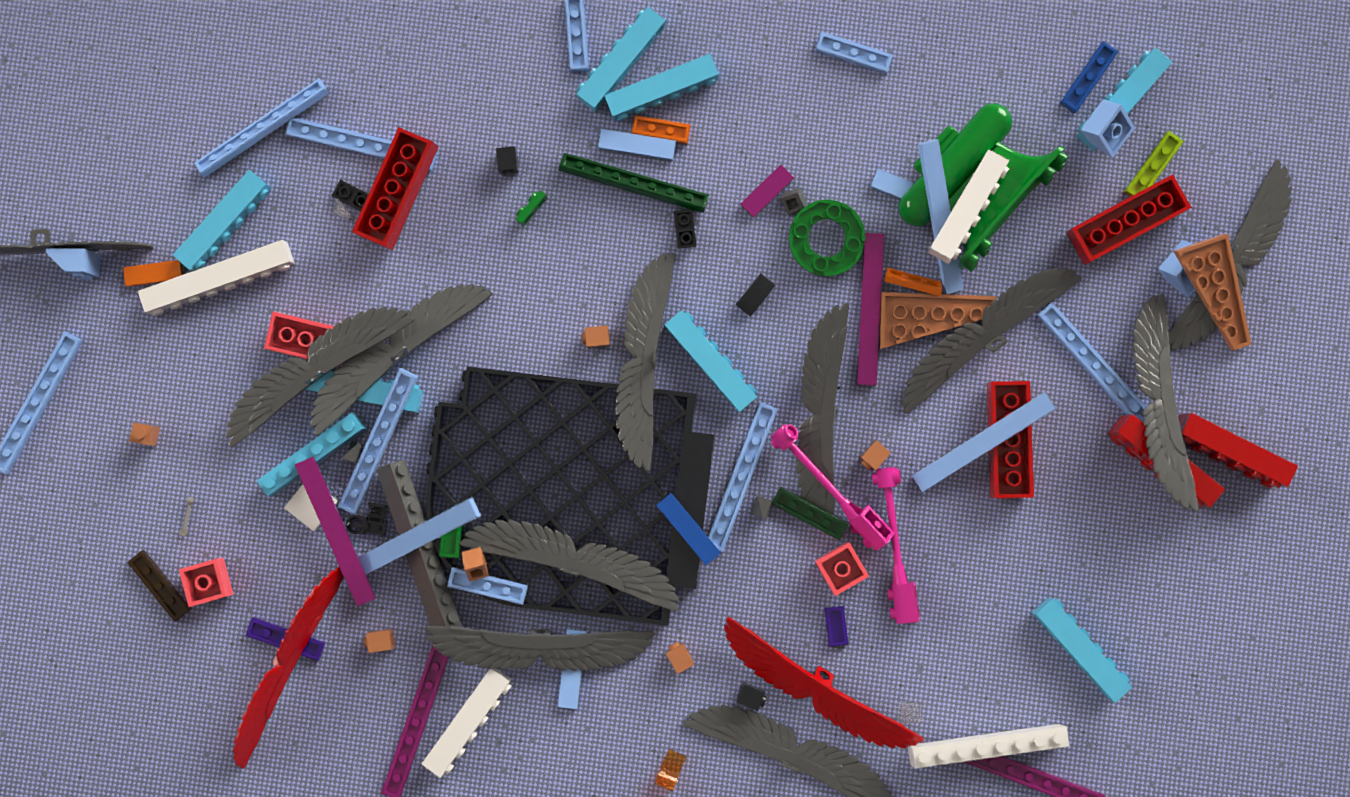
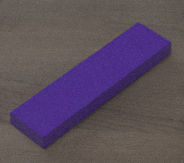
[245,617,326,661]

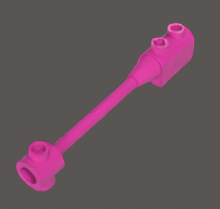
[770,424,895,551]
[872,467,920,624]

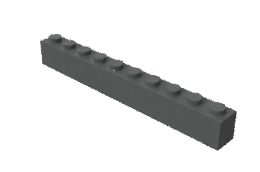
[377,460,463,653]

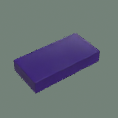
[824,606,849,647]

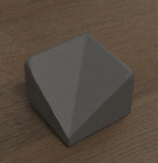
[781,187,808,214]
[342,441,365,463]
[752,496,772,519]

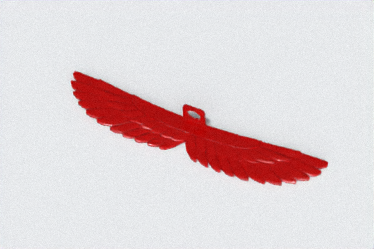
[233,567,344,768]
[724,617,923,749]

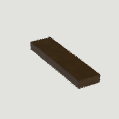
[127,550,192,622]

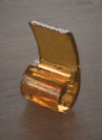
[654,749,686,792]

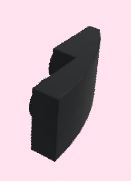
[331,179,368,212]
[674,209,697,249]
[736,273,775,316]

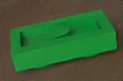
[516,190,548,227]

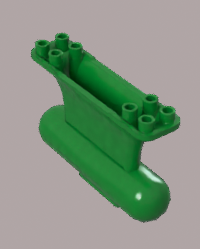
[898,103,1069,272]

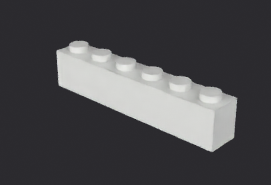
[928,149,1009,264]
[422,669,512,778]

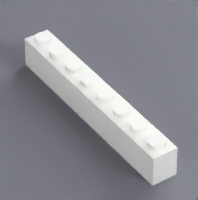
[138,240,295,316]
[908,724,1069,768]

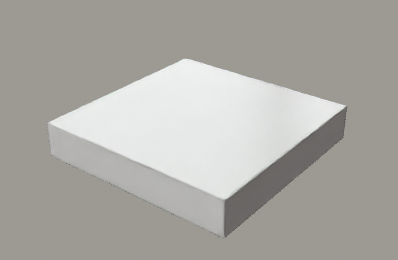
[284,484,339,531]

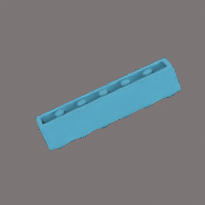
[577,7,666,113]
[1076,47,1172,151]
[604,54,719,121]
[173,170,271,271]
[664,310,757,413]
[305,368,424,413]
[257,413,367,497]
[1031,597,1133,703]

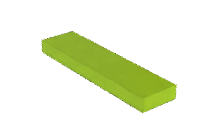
[1124,130,1184,197]

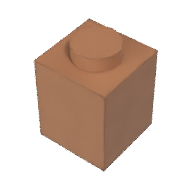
[582,326,610,349]
[129,423,160,446]
[859,440,891,471]
[462,547,489,582]
[364,628,395,653]
[666,642,694,674]

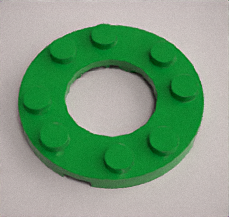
[788,199,865,276]

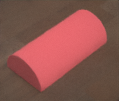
[264,311,342,367]

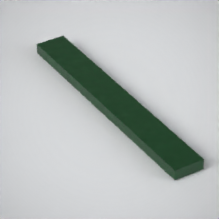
[558,153,709,213]

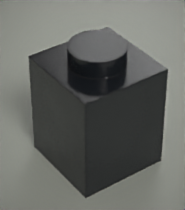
[496,146,519,177]
[736,682,767,711]

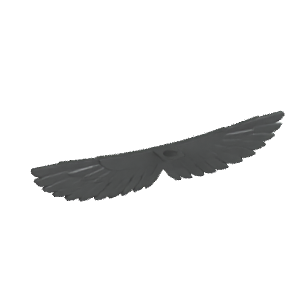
[1169,160,1292,350]
[0,229,153,256]
[616,253,675,471]
[902,268,1082,414]
[311,284,492,436]
[1132,294,1198,512]
[796,303,849,514]
[226,307,415,447]
[460,520,679,611]
[425,626,655,671]
[683,705,892,797]

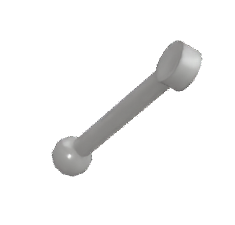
[179,497,194,536]

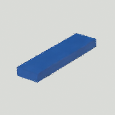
[1060,41,1119,114]
[657,493,721,565]

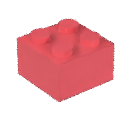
[814,542,869,596]
[179,558,234,607]

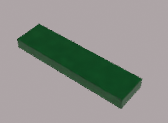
[771,486,849,541]

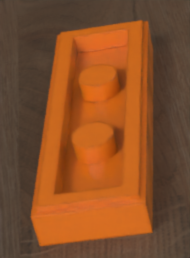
[631,115,691,144]
[123,260,183,287]
[884,268,942,296]

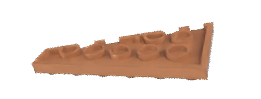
[1173,234,1251,350]
[879,292,997,350]

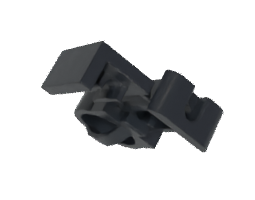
[346,502,388,537]

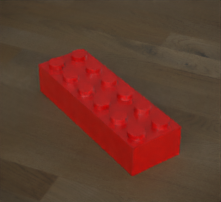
[352,127,439,251]
[1066,174,1192,265]
[986,381,1034,498]
[1178,413,1298,489]
[1107,414,1225,508]

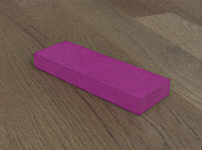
[740,165,794,218]

